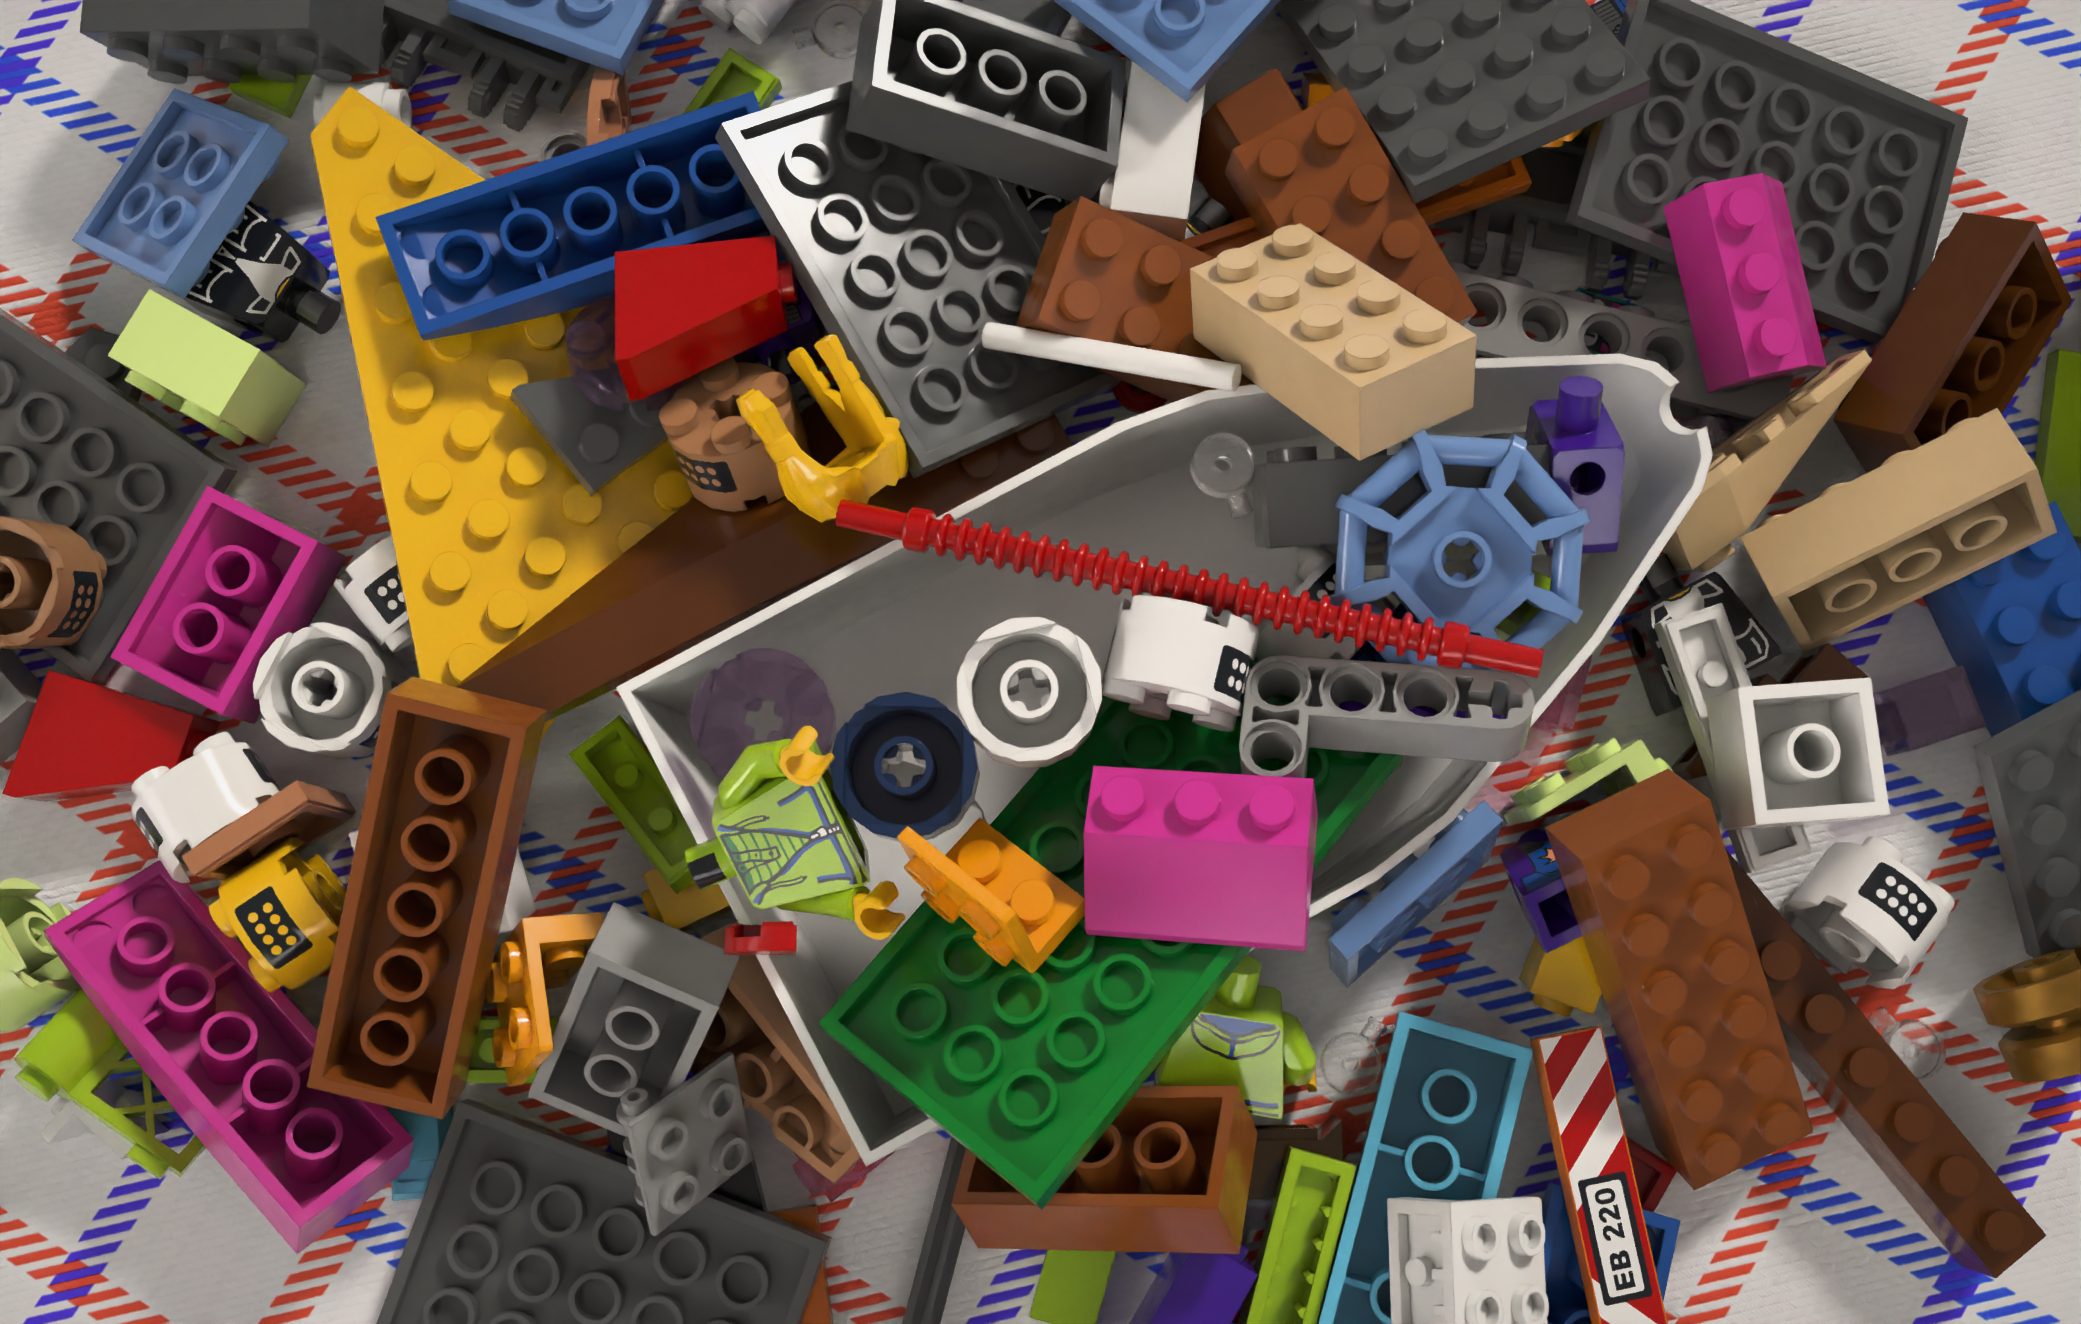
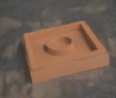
[181,780,356,880]

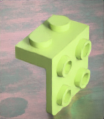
[1502,737,1673,825]

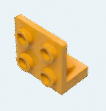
[897,817,1085,975]
[486,912,604,1086]

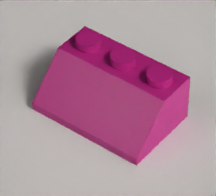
[1663,173,1827,393]
[110,485,347,724]
[1084,766,1318,951]

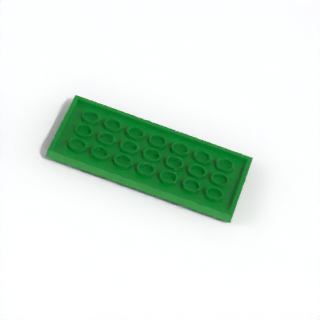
[818,658,1401,1210]

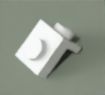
[40,1079,170,1160]

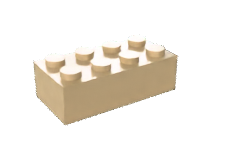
[1190,223,1477,461]
[1740,408,2057,653]

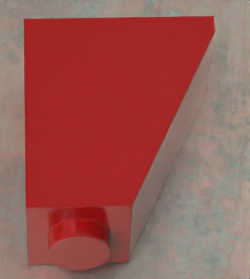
[615,235,798,401]
[2,670,220,802]

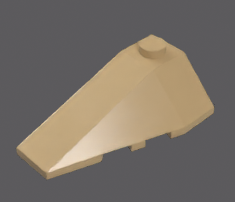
[1662,349,1872,573]

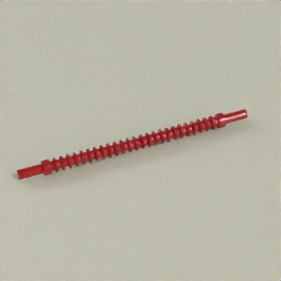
[835,499,1544,678]

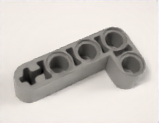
[1239,655,1535,778]

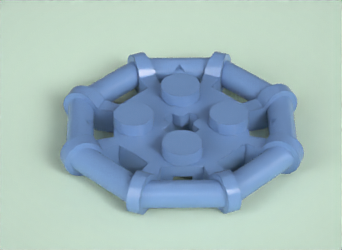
[1330,429,1590,671]

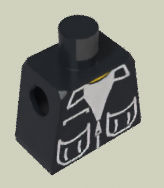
[183,201,341,343]
[1622,553,1782,717]

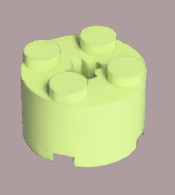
[0,878,81,1033]

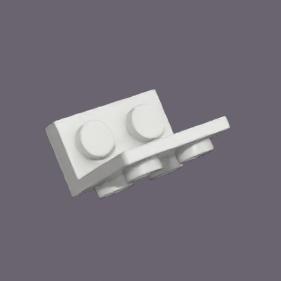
[1387,1196,1549,1324]

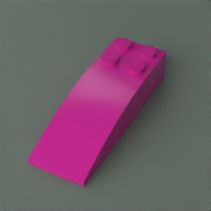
[44,860,414,1254]

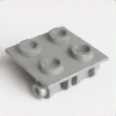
[616,1051,754,1236]

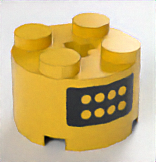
[209,837,346,993]

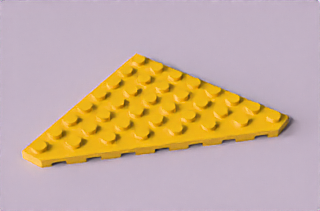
[310,86,698,740]

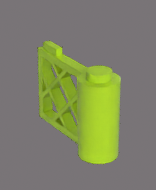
[14,988,206,1180]

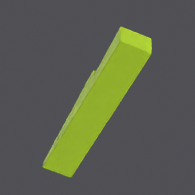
[1237,1146,1356,1324]

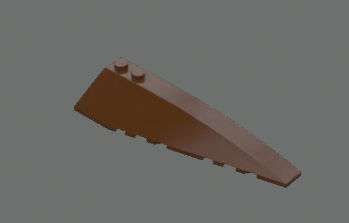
[455,384,1073,722]

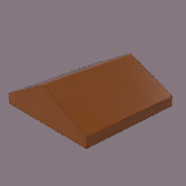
[1194,68,1304,222]

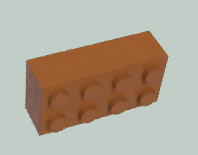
[1224,87,1477,326]
[1015,196,1255,402]
[951,1085,1258,1254]

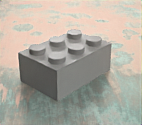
[527,902,740,1137]

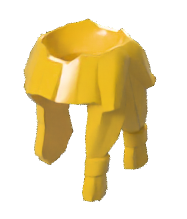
[736,334,909,523]

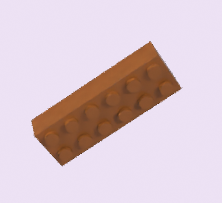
[307,677,547,1119]
[1545,769,1813,1191]

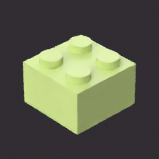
[107,289,307,448]

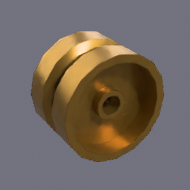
[1973,945,2081,1083]

